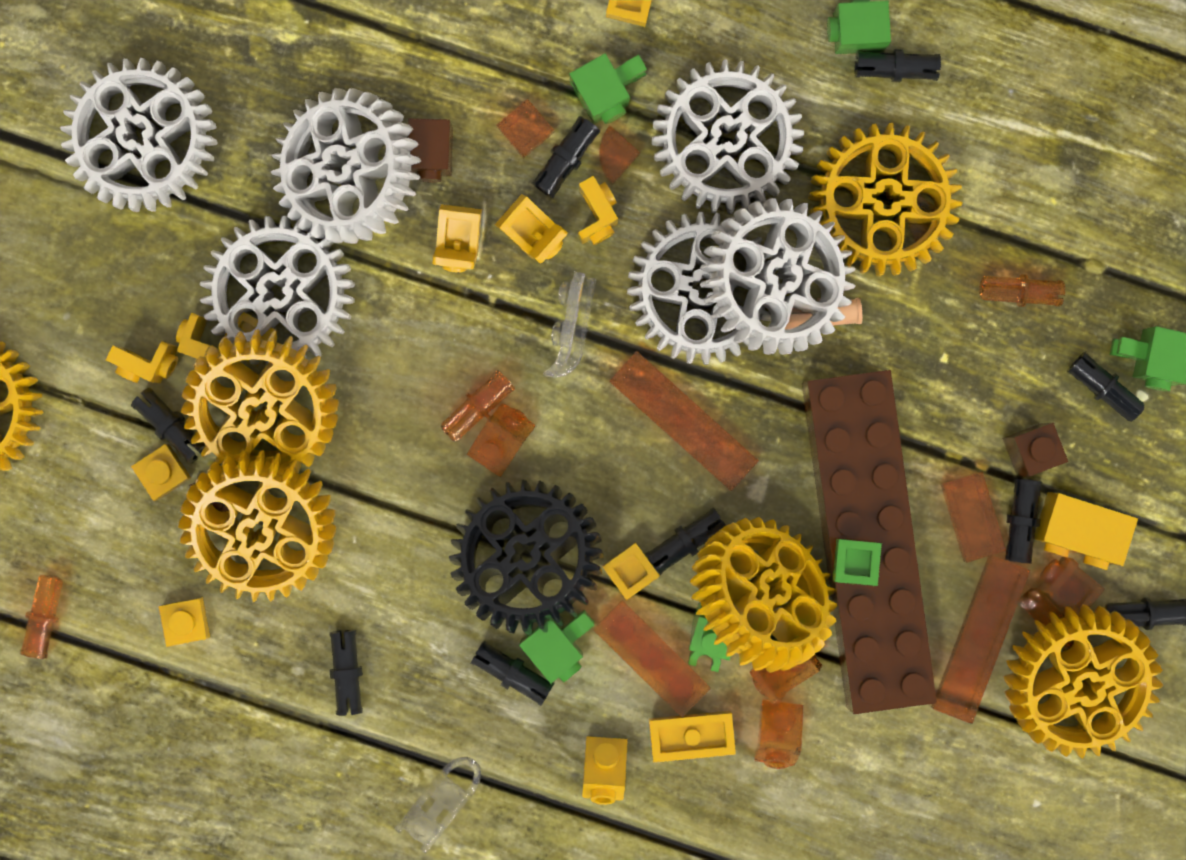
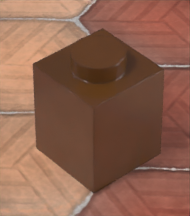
[408,118,453,183]
[1002,423,1069,477]

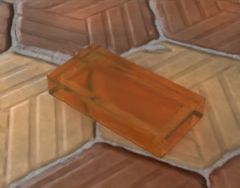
[940,472,1006,563]

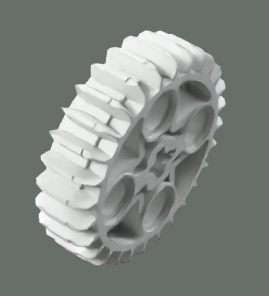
[60,58,218,212]
[652,59,804,214]
[271,88,421,244]
[700,198,856,355]
[627,212,780,365]
[200,216,355,365]

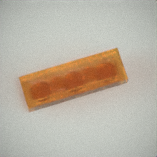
[593,600,711,717]

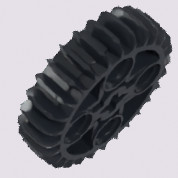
[449,479,604,635]

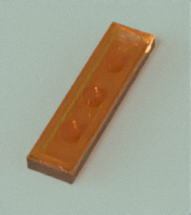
[609,351,759,491]
[931,555,1031,724]

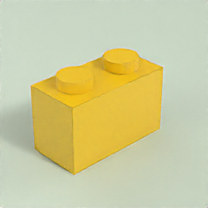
[1034,492,1138,570]

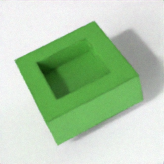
[833,539,882,586]

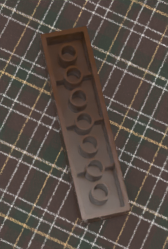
[802,370,937,714]

